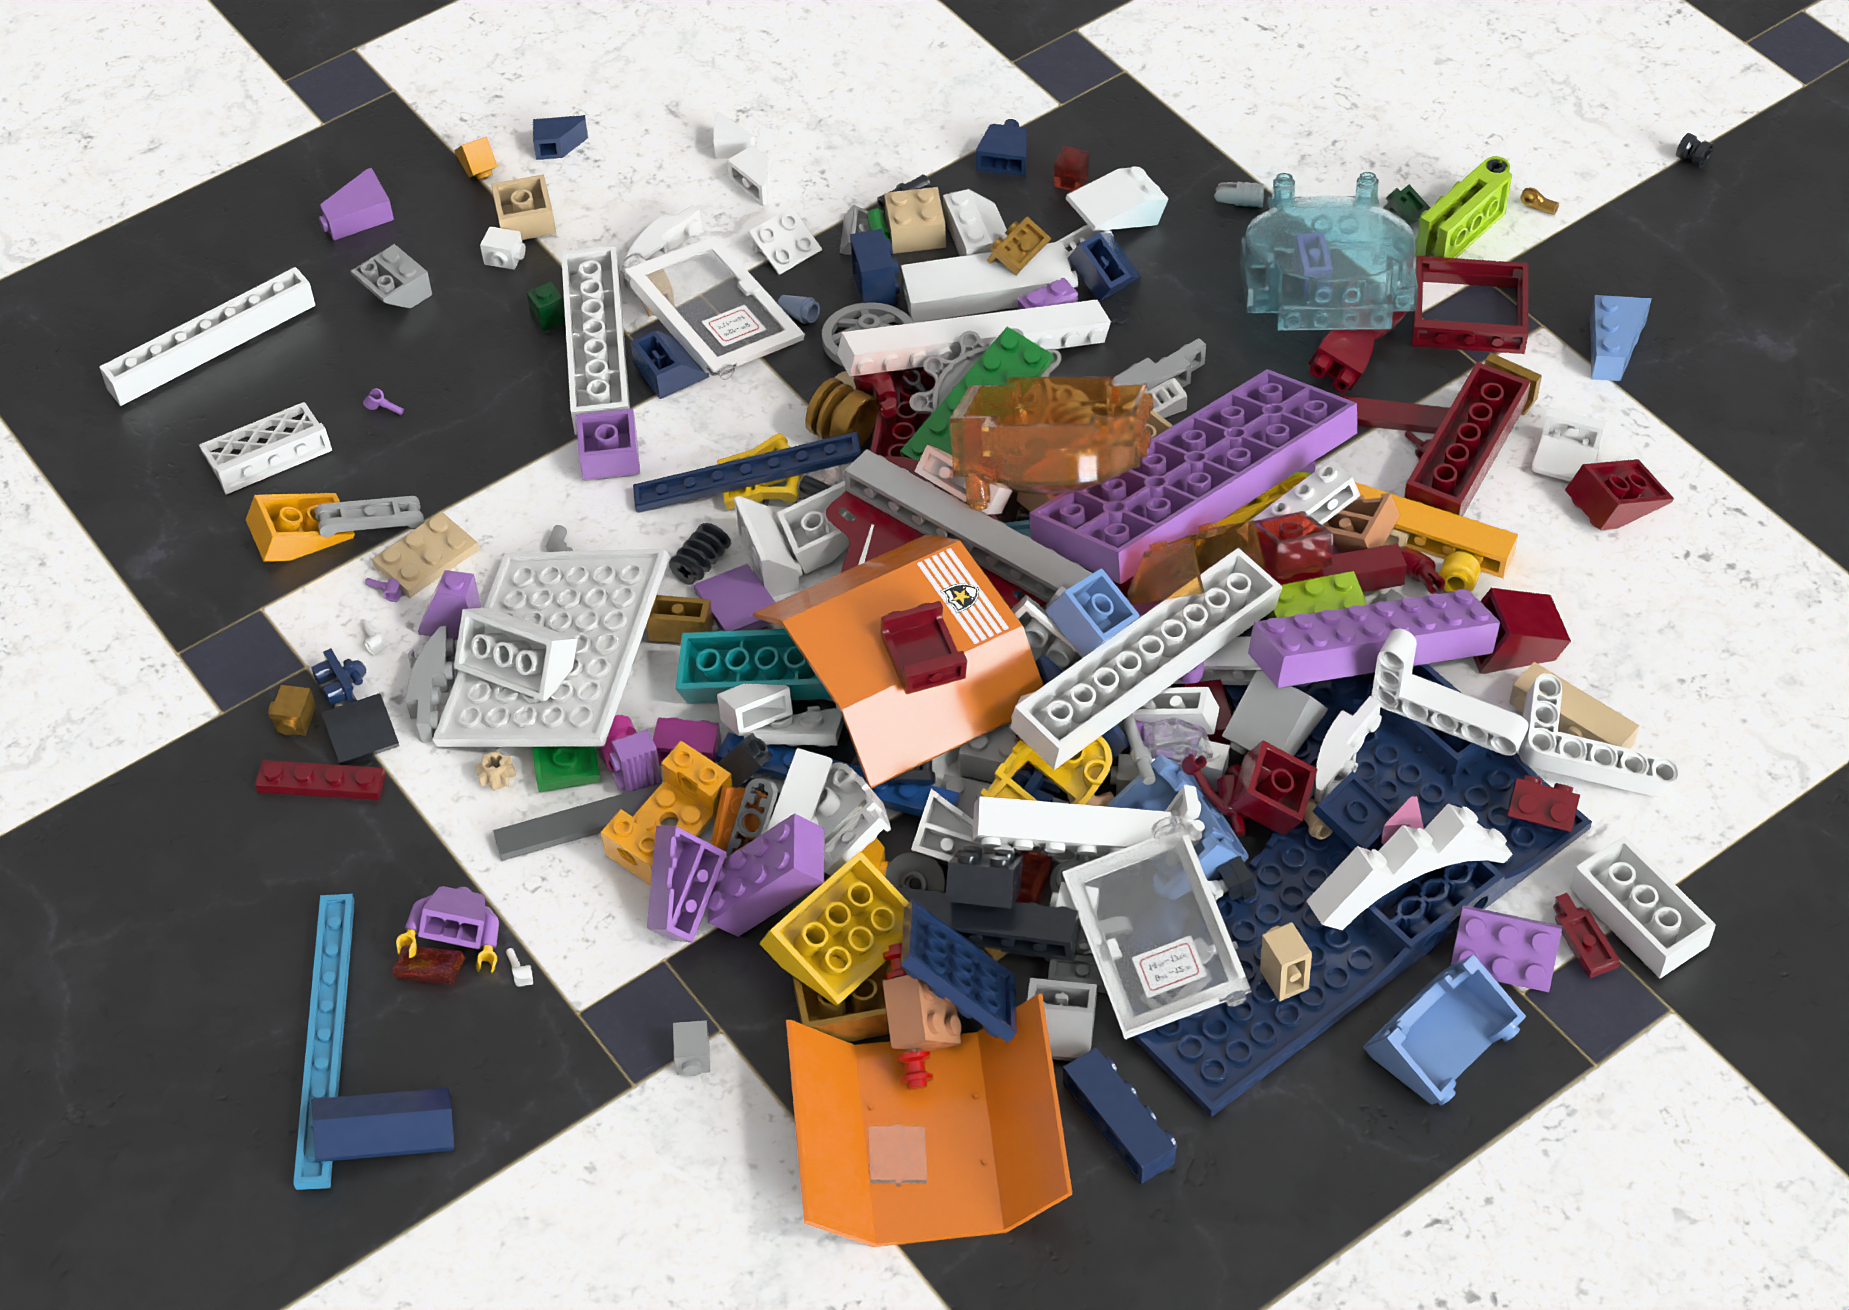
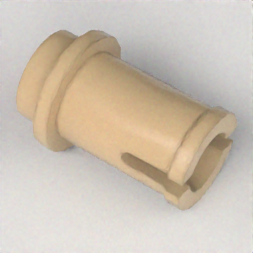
[1304,799,1333,839]

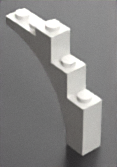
[1306,804,1512,930]

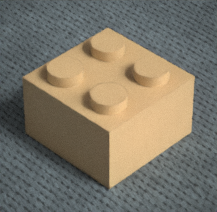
[491,174,556,240]
[884,187,946,254]

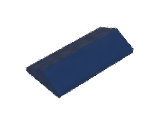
[311,1088,454,1162]

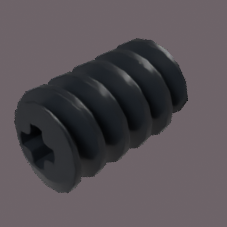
[669,523,732,585]

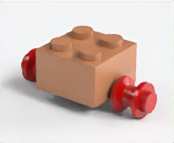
[883,943,961,1090]

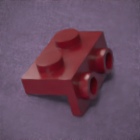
[1507,775,1580,833]

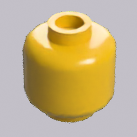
[1439,551,1480,593]

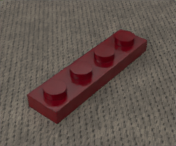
[255,760,386,800]

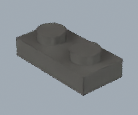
[1048,955,1117,993]

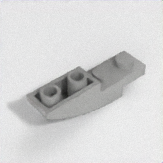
[1104,338,1206,406]
[406,626,456,742]

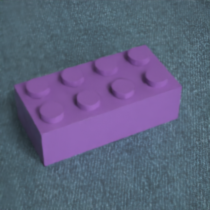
[708,813,824,937]

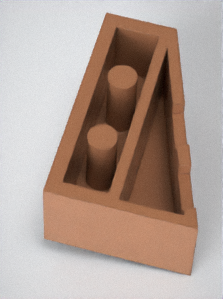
[1297,493,1400,554]

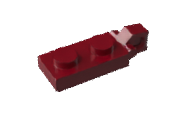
[1553,893,1620,979]

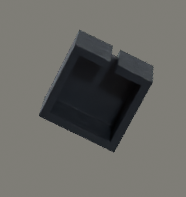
[945,846,1023,909]

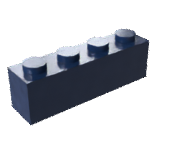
[1063,1047,1177,1184]

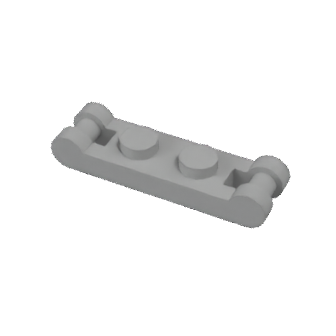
[314,496,425,537]

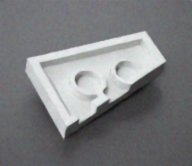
[744,705,845,747]

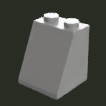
[1222,669,1328,756]

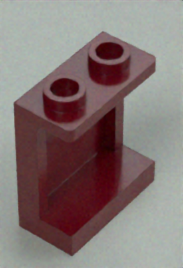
[880,601,968,695]

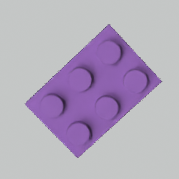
[1451,905,1562,992]

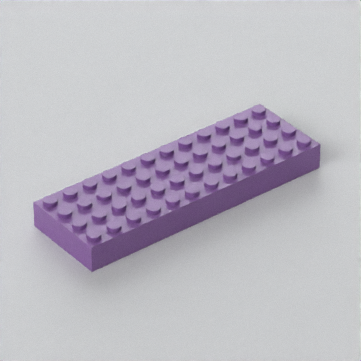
[1029,369,1357,584]

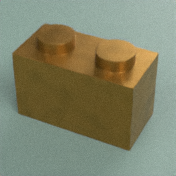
[646,595,713,643]

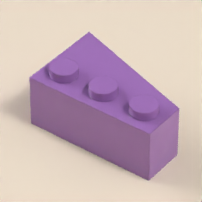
[647,826,727,943]

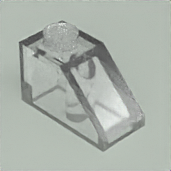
[1144,718,1213,764]

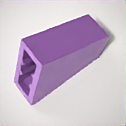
[319,168,394,241]
[418,570,482,640]

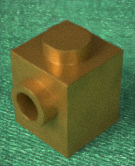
[268,685,316,736]

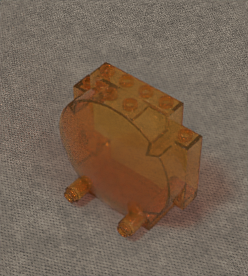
[950,376,1153,510]

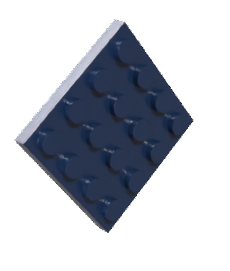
[901,899,1017,1043]

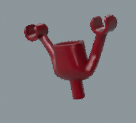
[1181,753,1248,837]

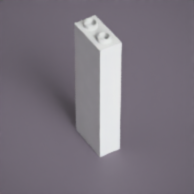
[901,241,1078,323]

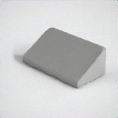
[840,205,870,255]

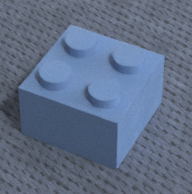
[1045,568,1141,658]

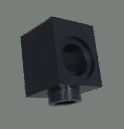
[717,733,773,787]

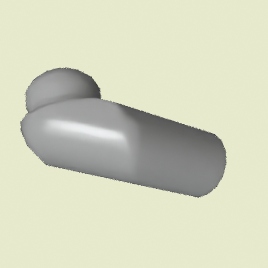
[546,525,573,552]

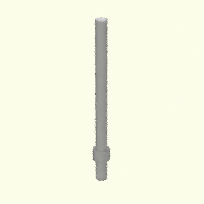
[1122,713,1156,785]

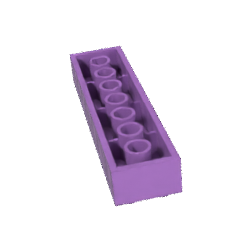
[1248,589,1500,688]

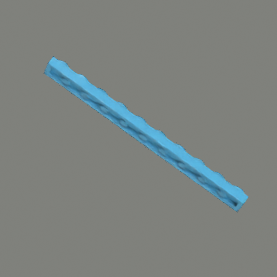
[293,894,355,1190]

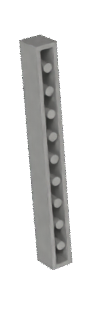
[845,449,1093,603]

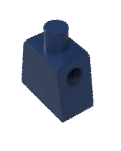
[976,119,1027,177]

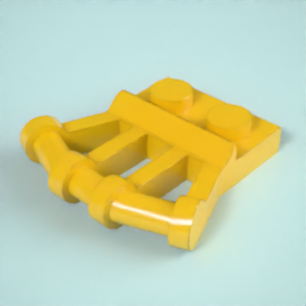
[717,433,803,510]

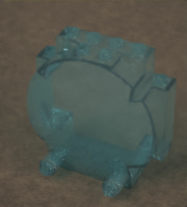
[1240,172,1418,330]

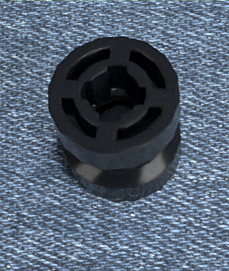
[1676,133,1714,168]

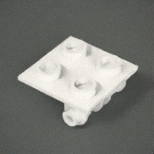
[748,206,822,275]

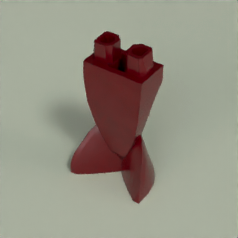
[1308,275,1409,393]

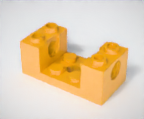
[601,741,732,886]

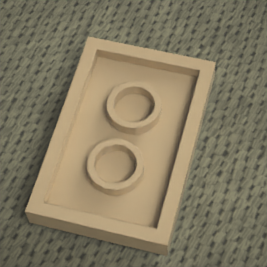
[372,511,479,598]

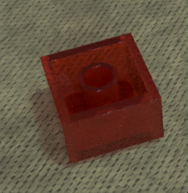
[1249,511,1333,579]

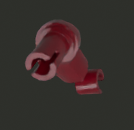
[854,372,898,419]
[1400,546,1445,594]

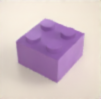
[576,408,640,480]

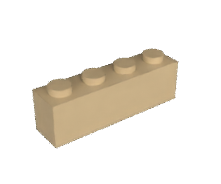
[1509,662,1640,749]

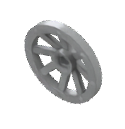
[822,302,914,366]

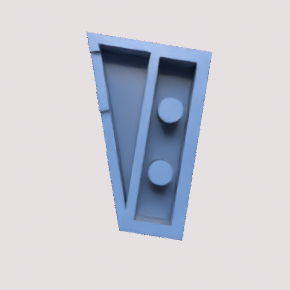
[1590,295,1652,381]

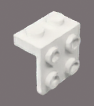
[1531,407,1606,481]

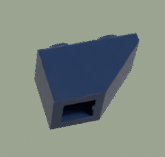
[533,115,588,160]

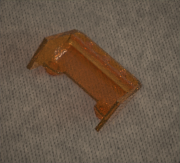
[1127,520,1265,605]

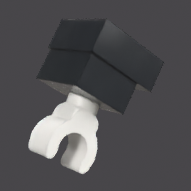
[1207,856,1256,901]

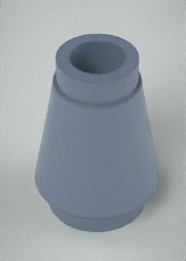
[778,295,820,324]

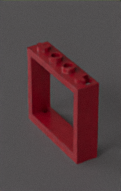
[1412,256,1528,354]

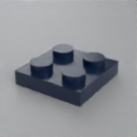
[1312,771,1396,850]

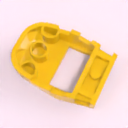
[980,736,1112,847]

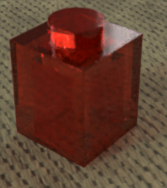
[1054,146,1089,191]

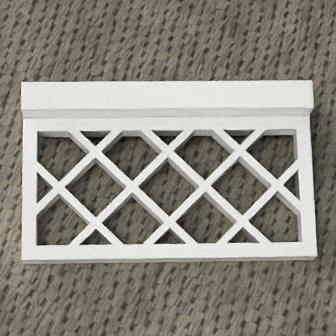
[199,402,332,494]

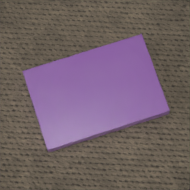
[693,563,776,631]

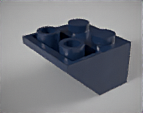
[1068,232,1141,302]
[630,331,709,399]

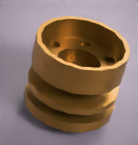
[805,378,879,447]

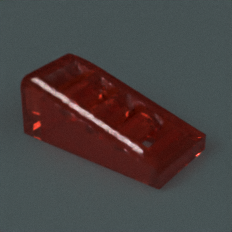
[1015,850,1052,904]

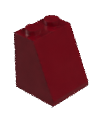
[1473,587,1571,674]

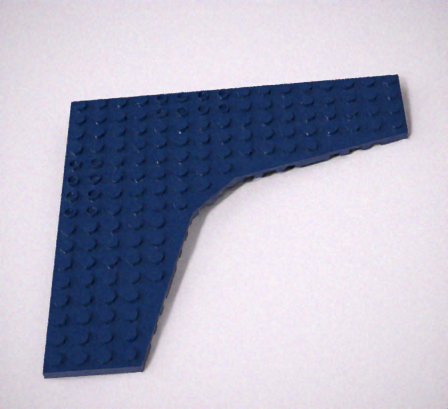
[1131,524,1592,1117]

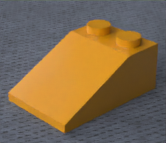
[245,493,355,562]

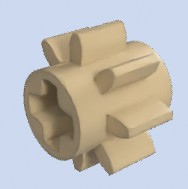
[475,751,516,791]

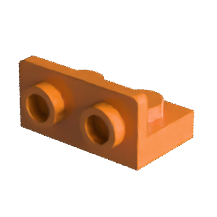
[711,785,768,851]

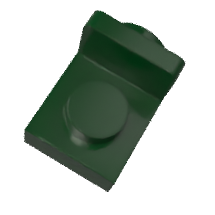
[1382,184,1430,227]

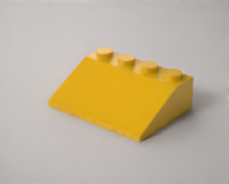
[760,851,909,1006]

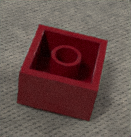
[1229,740,1318,835]

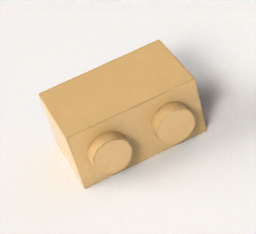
[1260,922,1312,1002]

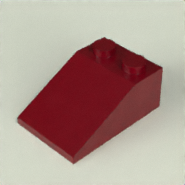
[1565,459,1674,530]

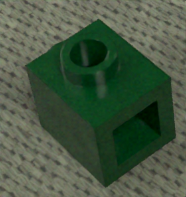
[526,281,565,332]

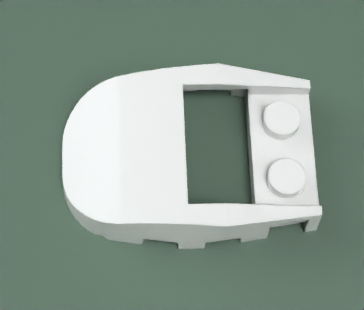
[812,763,891,876]

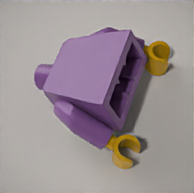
[396,886,499,973]

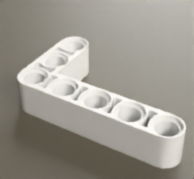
[1372,629,1529,755]
[1519,673,1680,797]

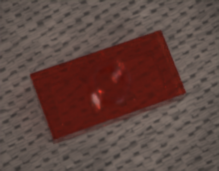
[392,945,465,984]

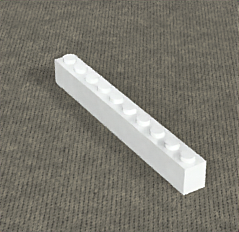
[837,300,1111,377]

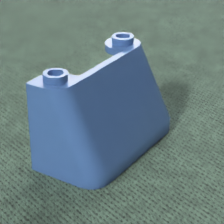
[1107,755,1249,901]
[1363,954,1526,1106]

